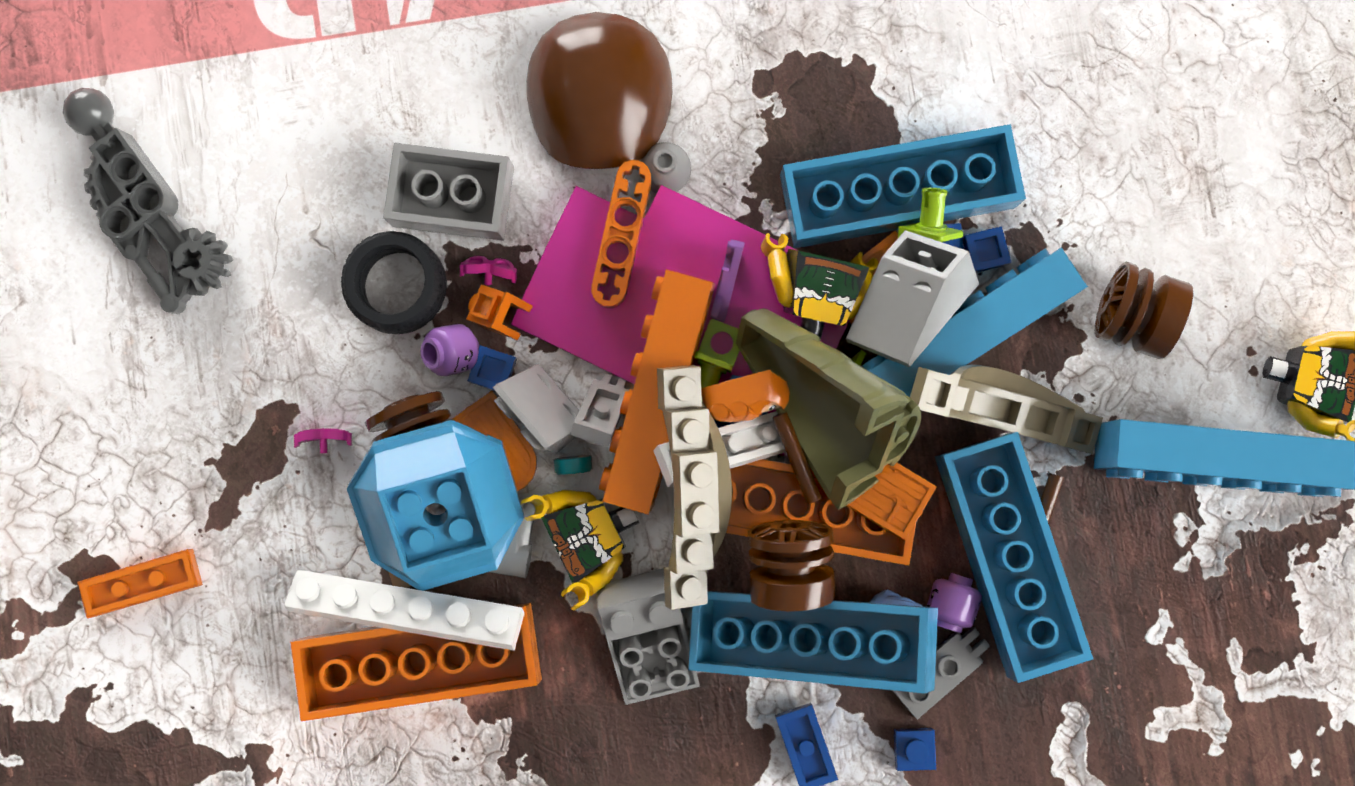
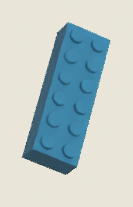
[780,124,1026,248]
[861,247,1088,397]
[1094,419,1355,497]
[935,432,1093,683]
[688,591,938,694]

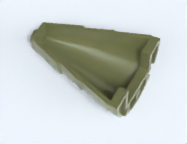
[736,308,921,510]

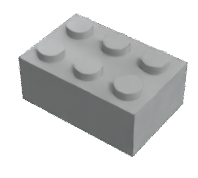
[383,143,514,241]

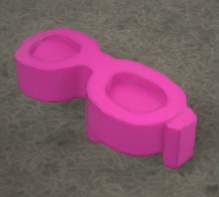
[460,256,517,286]
[294,428,352,453]

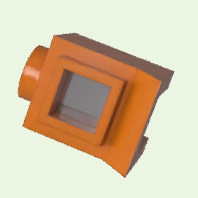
[466,284,533,341]

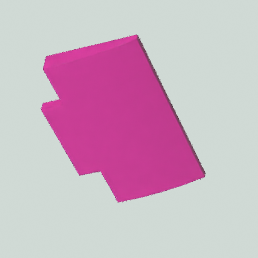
[511,185,850,457]

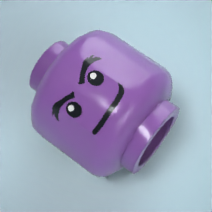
[420,324,479,376]
[926,573,982,633]

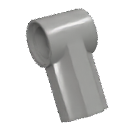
[490,501,535,579]

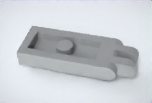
[571,374,629,447]
[892,627,990,720]

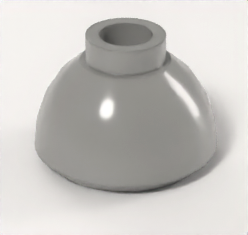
[641,142,691,193]

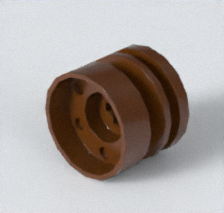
[1094,261,1194,359]
[365,391,451,442]
[748,520,835,612]

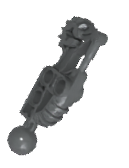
[62,88,233,314]

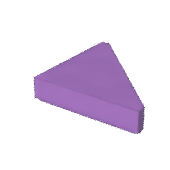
[710,239,744,322]

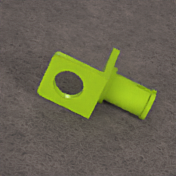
[898,188,963,242]
[694,319,740,402]

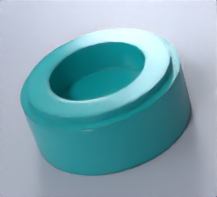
[553,455,593,475]

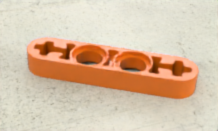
[591,160,651,308]

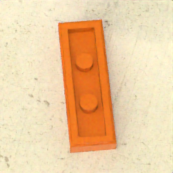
[77,549,203,619]

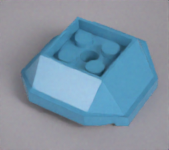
[347,420,524,591]

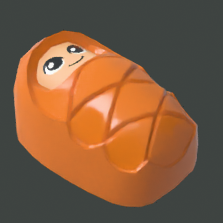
[701,370,790,422]

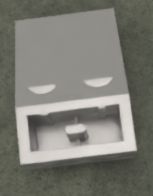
[846,230,979,367]
[493,364,579,454]
[597,568,700,705]

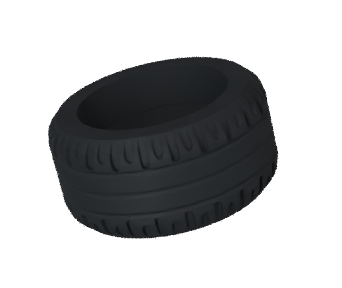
[341,231,447,334]

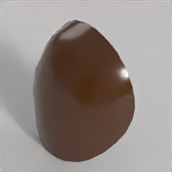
[526,12,673,169]

